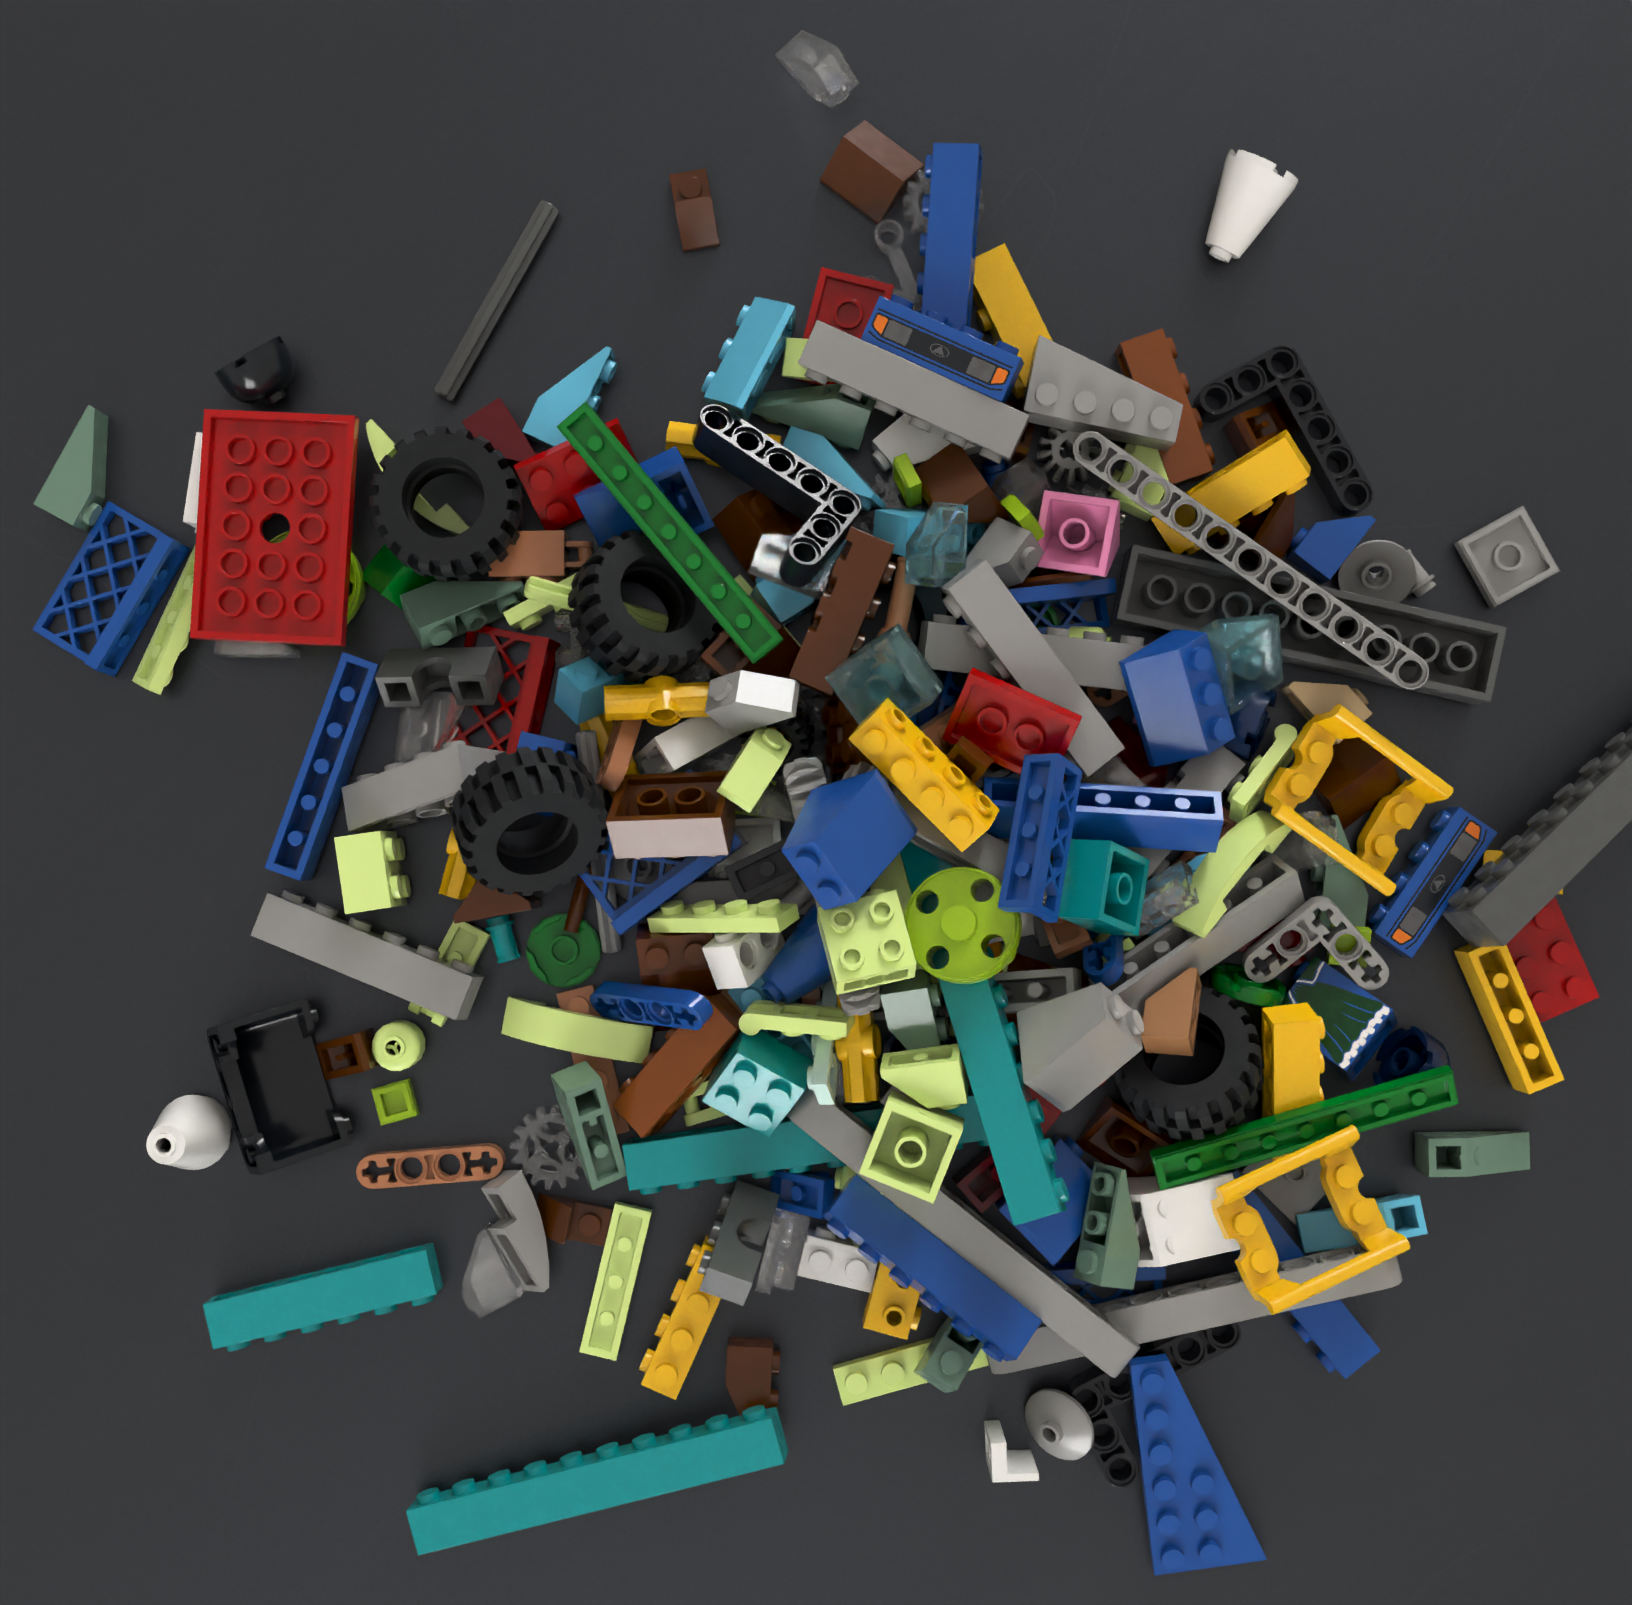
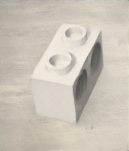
[702,932,785,990]

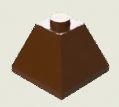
[1206,491,1295,567]

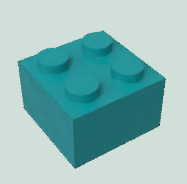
[1058,839,1150,936]
[702,1031,814,1138]

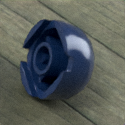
[1223,683,1277,762]
[1373,1026,1450,1085]

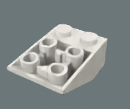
[1127,1173,1240,1267]

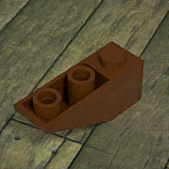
[725,1336,781,1416]

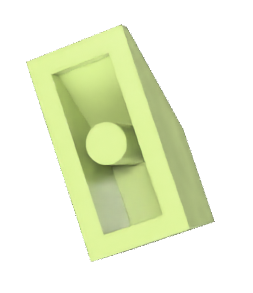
[717,726,792,813]
[880,1043,969,1110]

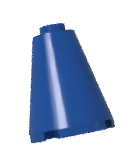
[761,903,832,1005]

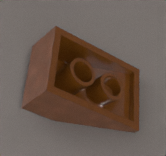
[636,923,722,1032]

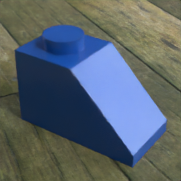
[1285,515,1376,585]

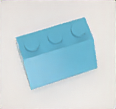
[701,296,796,421]

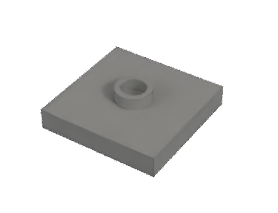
[1454,506,1560,609]
[1239,1158,1326,1225]

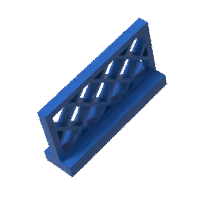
[32,501,191,677]
[578,769,748,935]

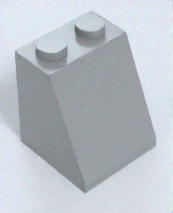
[1017,982,1144,1112]

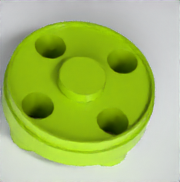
[904,867,1022,984]

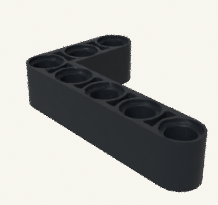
[1193,345,1373,517]
[692,404,861,587]
[1065,1322,1241,1488]

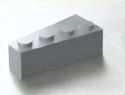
[341,740,507,833]

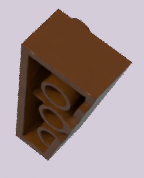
[789,526,897,698]

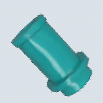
[485,914,521,963]

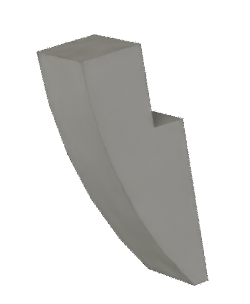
[481,1170,549,1292]

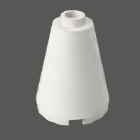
[1205,149,1298,263]
[146,1095,232,1170]

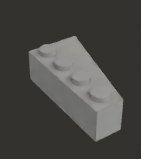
[1021,335,1183,452]
[1125,746,1246,880]

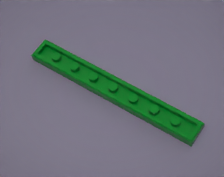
[557,401,785,665]
[1149,1065,1459,1190]

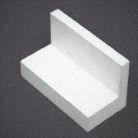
[984,1420,1039,1483]

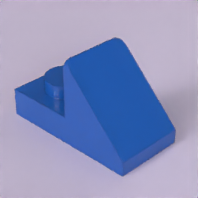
[770,1169,835,1219]

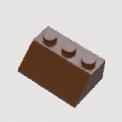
[605,771,735,859]

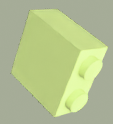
[817,889,917,995]

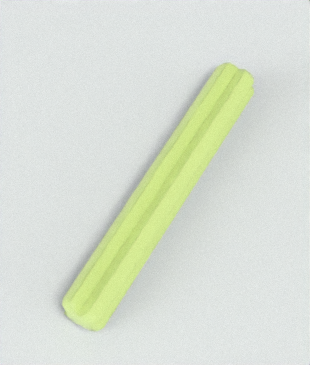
[524,576,669,633]

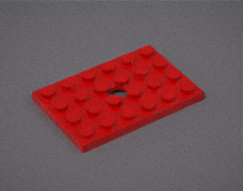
[190,409,359,647]

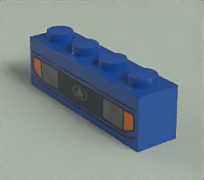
[861,294,1024,404]
[1366,807,1498,958]

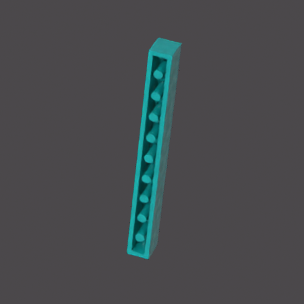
[900,841,1069,1226]
[622,1089,989,1195]
[406,1405,789,1555]

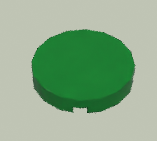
[526,913,602,988]
[1208,963,1287,1007]

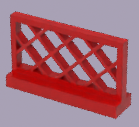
[440,626,561,755]

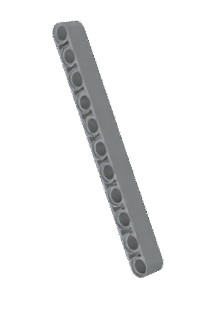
[1073,431,1429,690]
[787,1085,1140,1378]
[987,1244,1403,1374]

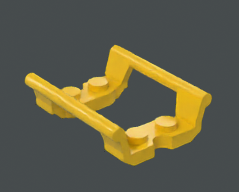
[1263,704,1454,896]
[1211,1125,1410,1315]

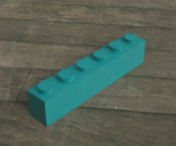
[203,1242,444,1352]

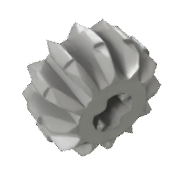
[1036,427,1101,487]

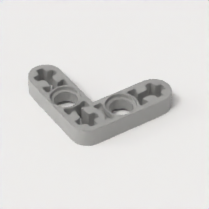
[1241,896,1389,990]

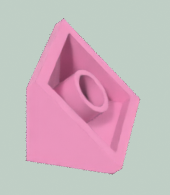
[1036,490,1120,577]

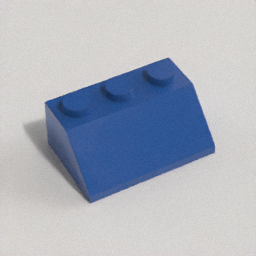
[1119,629,1235,767]

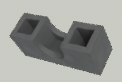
[375,646,504,707]
[697,1179,780,1306]

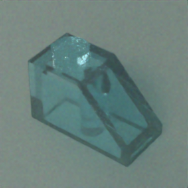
[905,502,968,588]

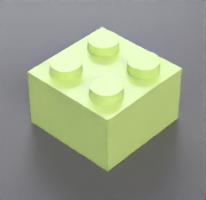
[334,831,411,914]
[859,1089,965,1204]

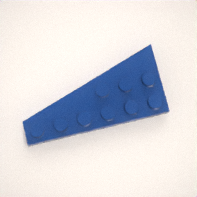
[1128,1353,1267,1576]

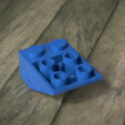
[573,446,714,547]

